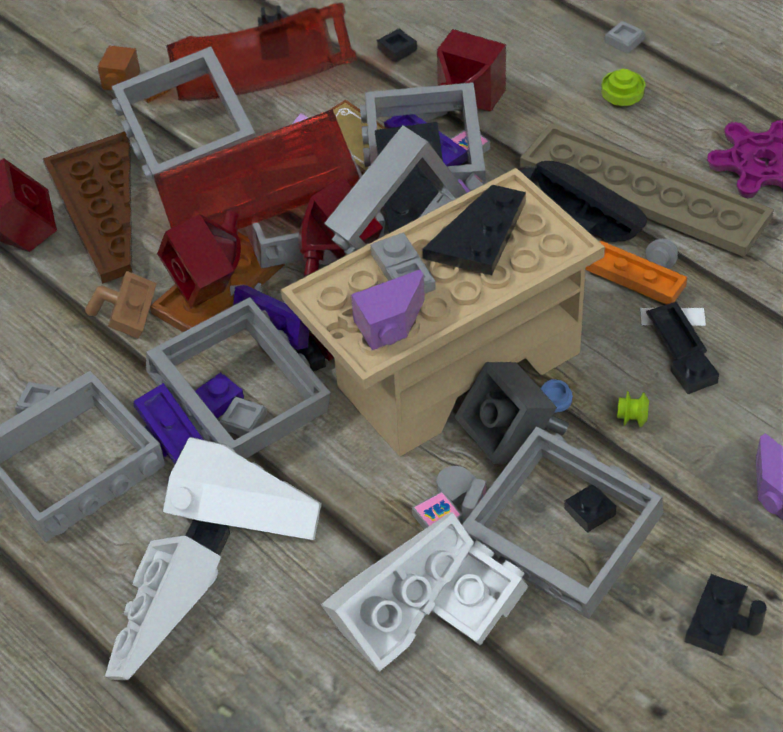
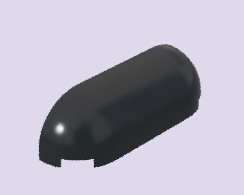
[536,161,647,242]

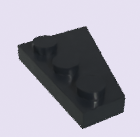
[422,185,526,275]

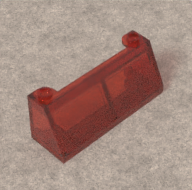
[154,109,360,230]

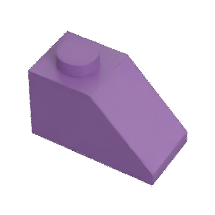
[351,270,425,350]
[756,433,783,520]

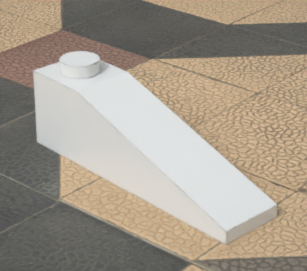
[163,437,322,540]
[321,512,474,671]
[105,536,221,680]

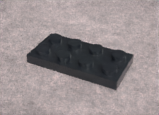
[374,122,443,233]

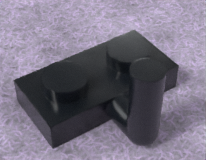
[685,574,767,656]

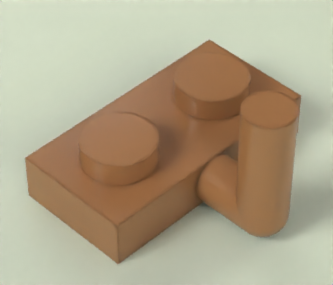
[85,271,157,339]

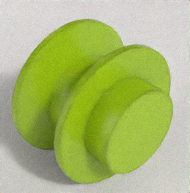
[617,391,649,428]

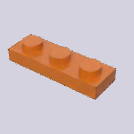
[585,240,687,305]

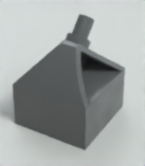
[455,362,569,464]

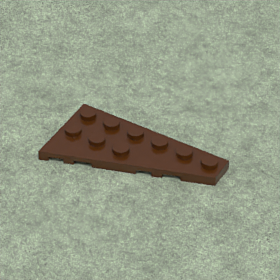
[43,131,133,284]

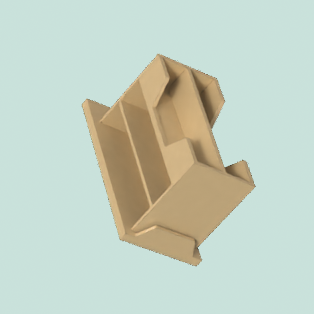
[281,168,605,457]

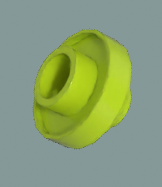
[601,69,645,106]

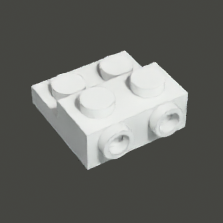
[431,540,528,646]

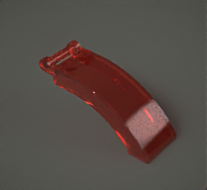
[166,3,357,101]

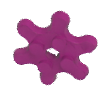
[707,120,783,198]

